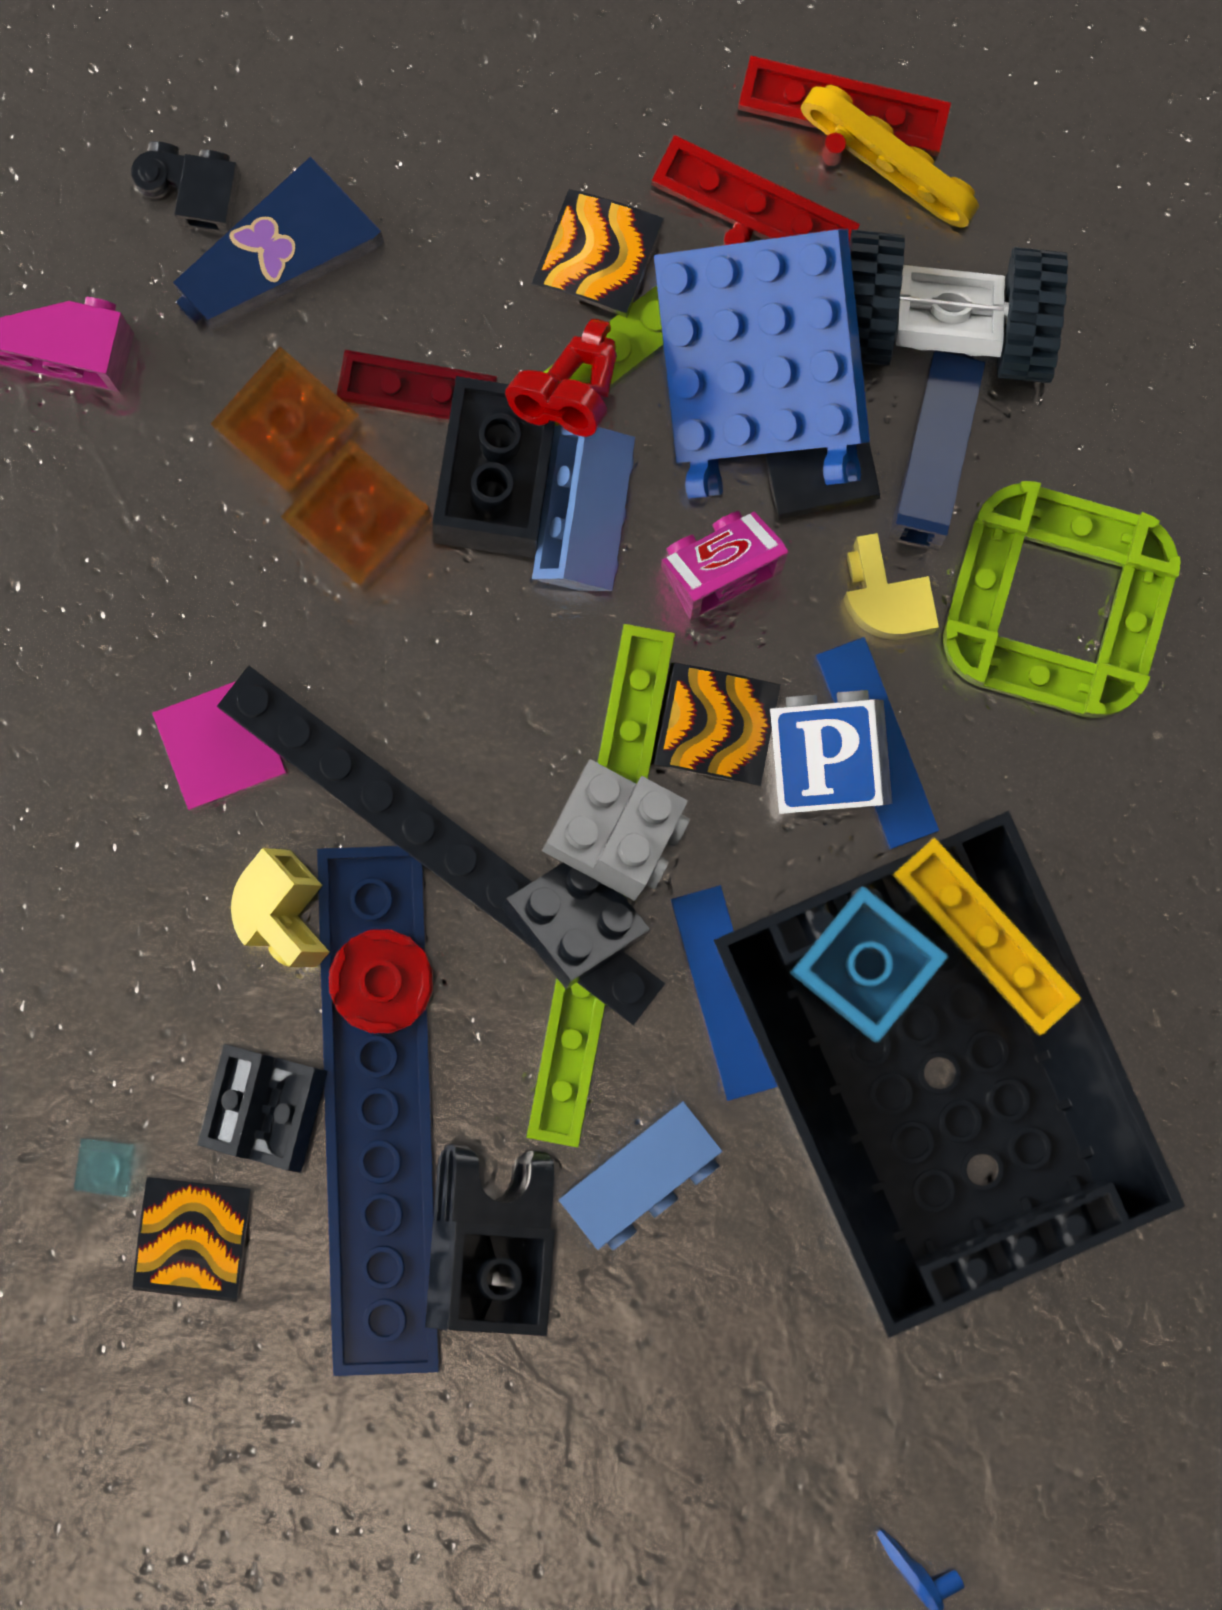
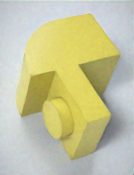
[843,533,939,640]
[231,848,329,967]

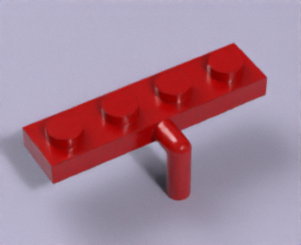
[738,55,951,166]
[651,135,860,245]

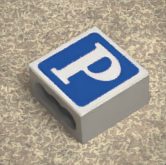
[770,690,892,814]

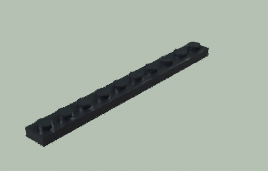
[217,665,666,1026]

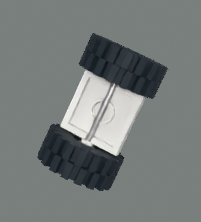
[849,229,1068,383]

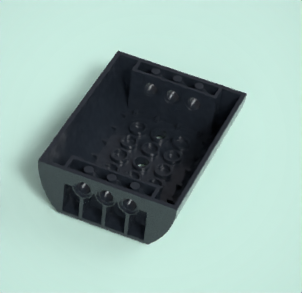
[713,810,1186,1338]

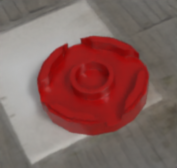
[329,929,433,1033]

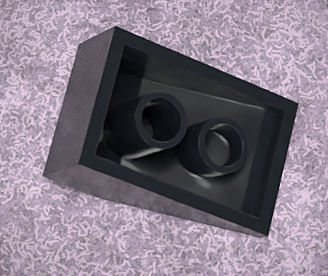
[432,376,555,558]

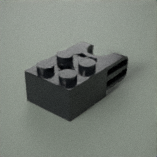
[425,1144,555,1336]

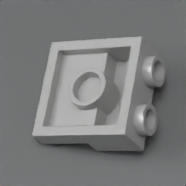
[542,759,690,901]

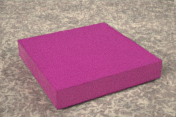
[152,681,287,811]

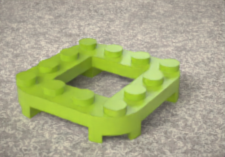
[943,481,1181,718]

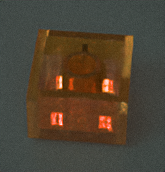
[210,346,362,502]
[281,439,432,594]

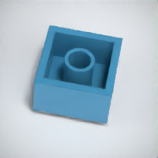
[790,886,948,1042]

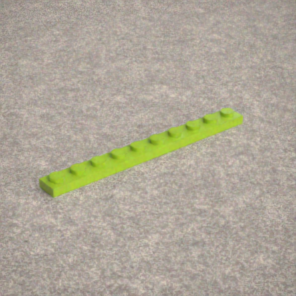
[526,624,675,1148]

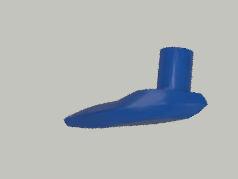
[877,1529,965,1610]

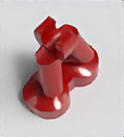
[505,319,617,437]

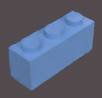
[532,425,635,591]
[559,1101,723,1251]

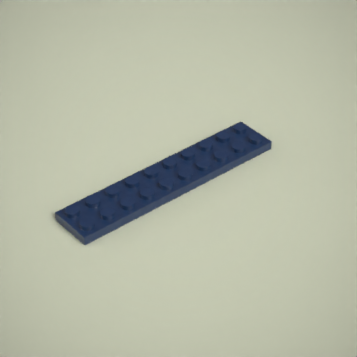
[317,846,440,1376]

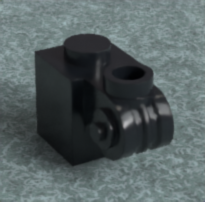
[131,141,241,234]

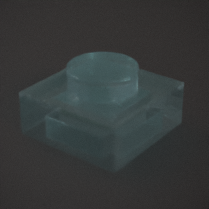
[74,1138,135,1197]

